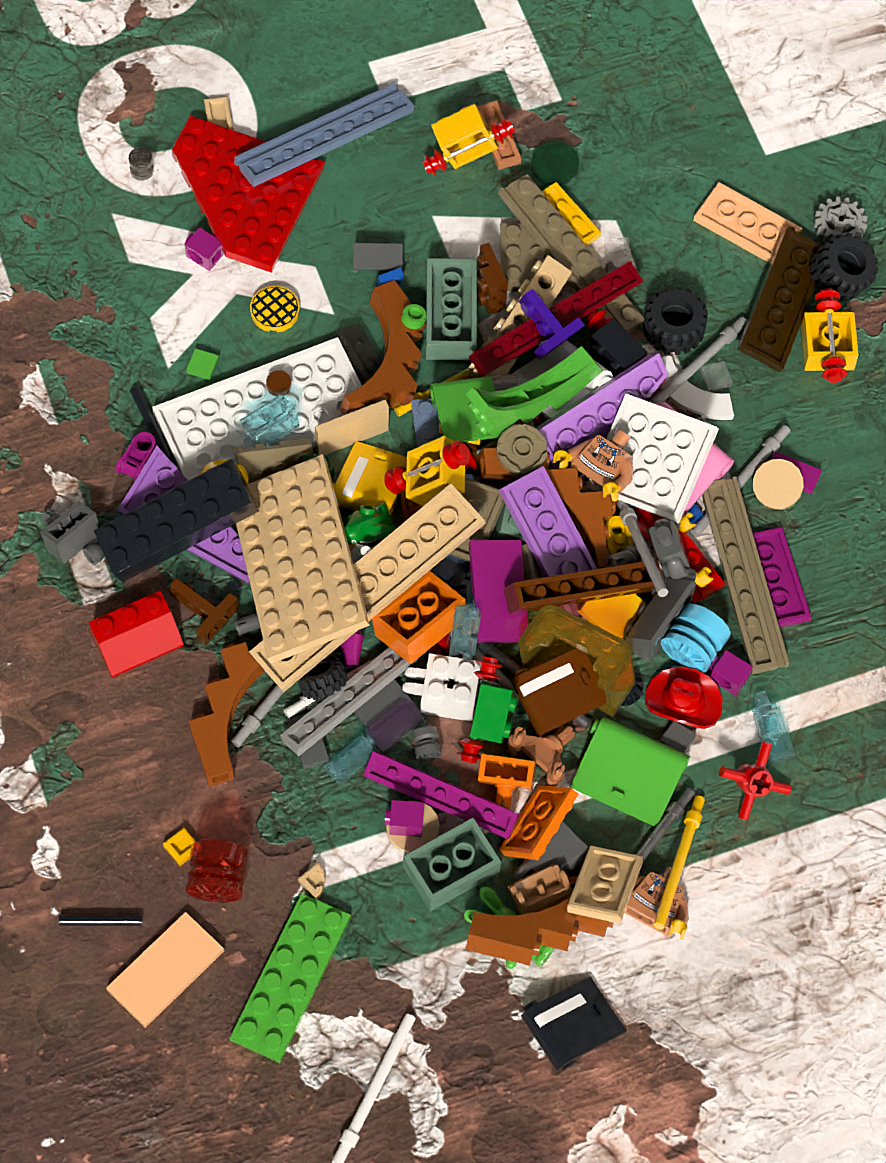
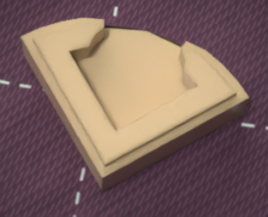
[298,861,325,900]

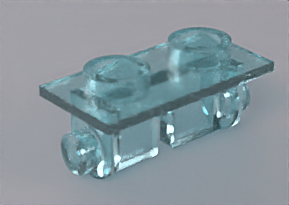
[449,602,481,660]
[322,734,379,786]

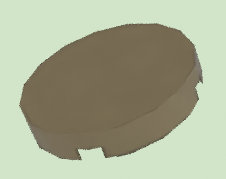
[496,424,548,476]

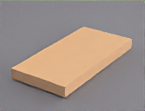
[693,182,802,263]
[106,912,224,1028]

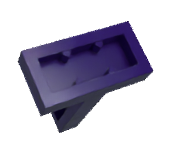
[518,288,584,360]

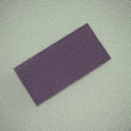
[365,699,423,752]

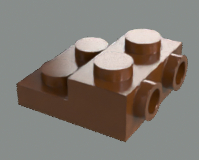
[477,243,508,314]

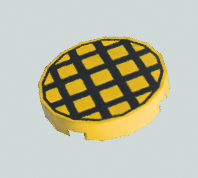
[250,286,300,332]

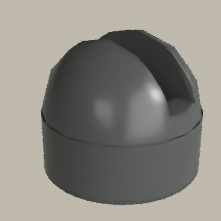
[83,543,105,566]

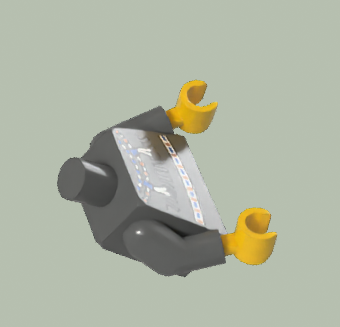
[649,513,714,587]

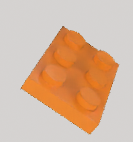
[499,785,579,860]

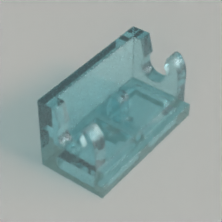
[240,394,300,446]

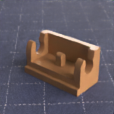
[507,863,573,915]

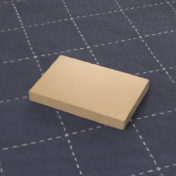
[315,400,389,456]
[567,846,643,924]

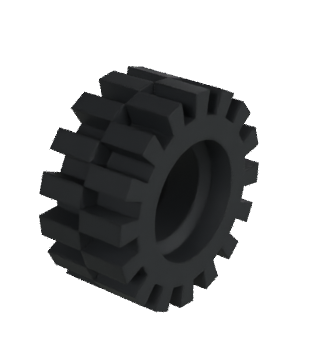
[298,656,348,700]

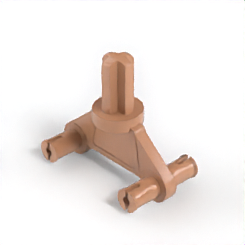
[506,725,575,787]

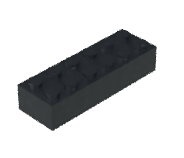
[94,459,259,582]

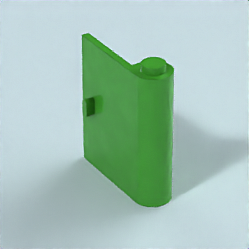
[570,716,691,827]

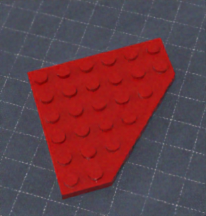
[172,115,325,273]

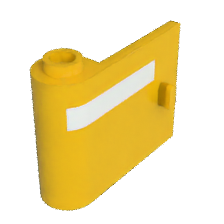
[332,441,407,517]

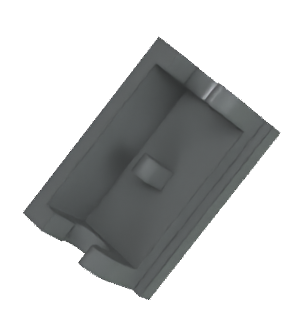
[353,243,403,272]

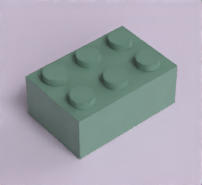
[403,818,501,912]

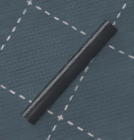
[59,915,142,926]

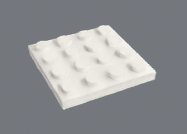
[586,394,719,523]

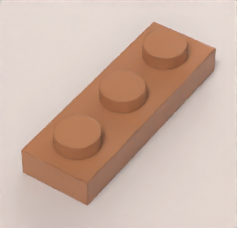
[477,101,521,170]

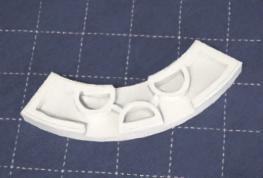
[658,356,734,420]

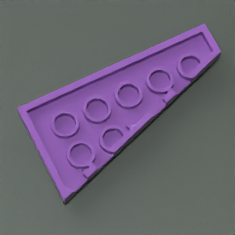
[536,352,669,478]

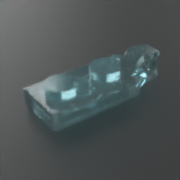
[752,690,795,764]

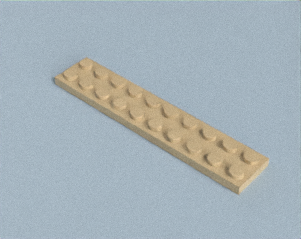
[249,484,486,693]

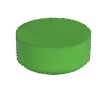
[401,304,427,329]

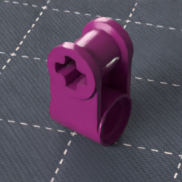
[116,432,156,481]

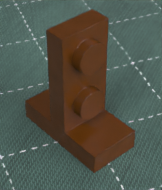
[169,578,239,647]

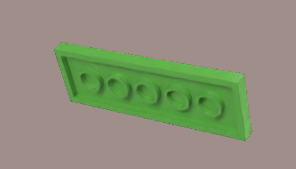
[230,893,351,1063]

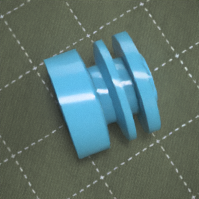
[661,604,731,673]

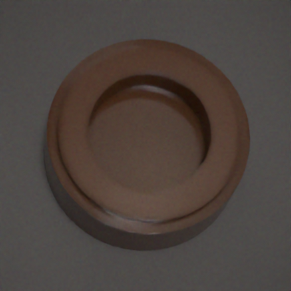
[266,370,292,397]

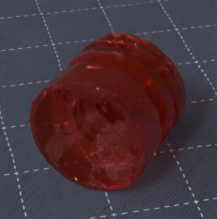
[186,840,248,903]

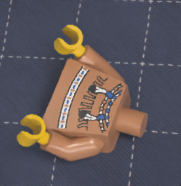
[553,429,633,501]
[625,866,689,940]

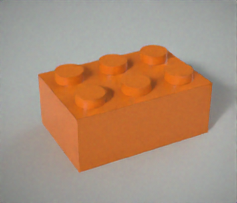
[372,571,468,664]

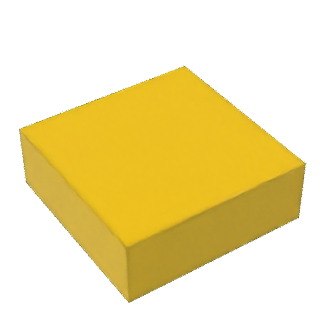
[163,828,201,866]

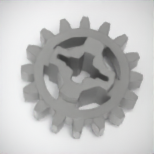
[814,196,868,242]

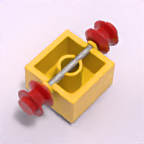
[422,104,516,176]
[801,288,858,383]
[384,436,470,506]

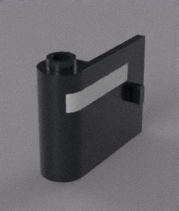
[521,976,627,1073]

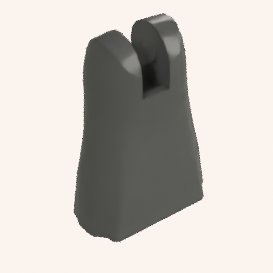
[512,821,589,882]

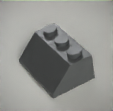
[623,578,696,664]

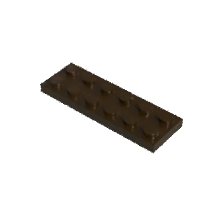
[737,227,822,372]

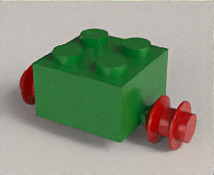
[457,656,518,763]

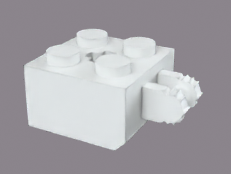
[402,654,481,722]

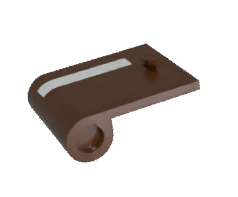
[511,646,611,737]

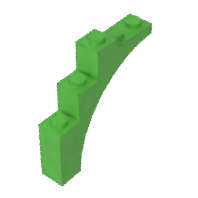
[466,346,603,438]

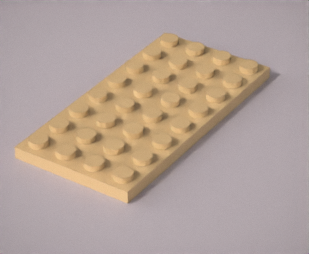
[236,454,370,663]

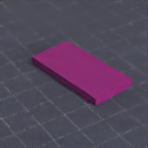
[752,527,812,628]
[468,540,530,643]

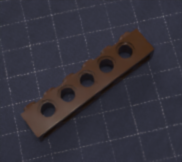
[504,559,662,614]

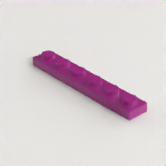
[363,751,520,839]

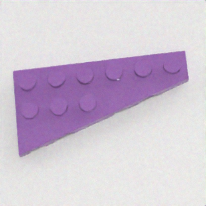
[117,446,250,585]

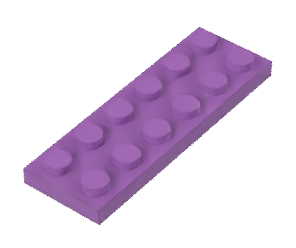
[498,466,597,628]

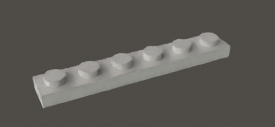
[280,647,417,756]

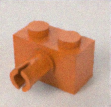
[478,754,536,809]

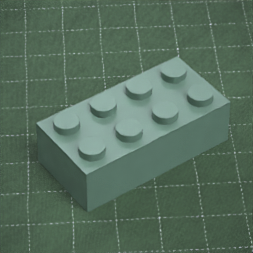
[426,258,477,360]

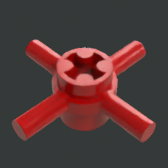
[719,741,791,820]

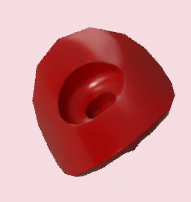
[645,666,723,729]

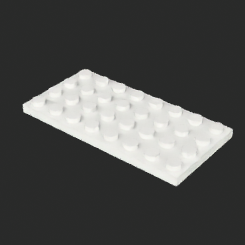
[152,337,362,481]

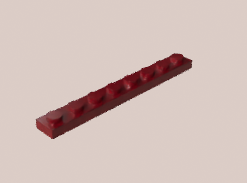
[469,261,644,377]

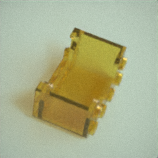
[518,605,635,717]

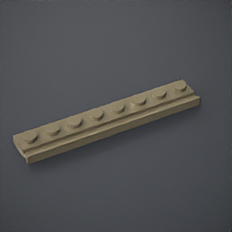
[498,174,644,333]
[702,476,789,674]

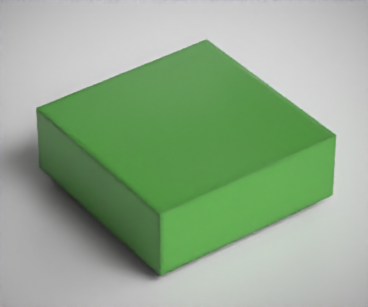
[187,348,219,380]

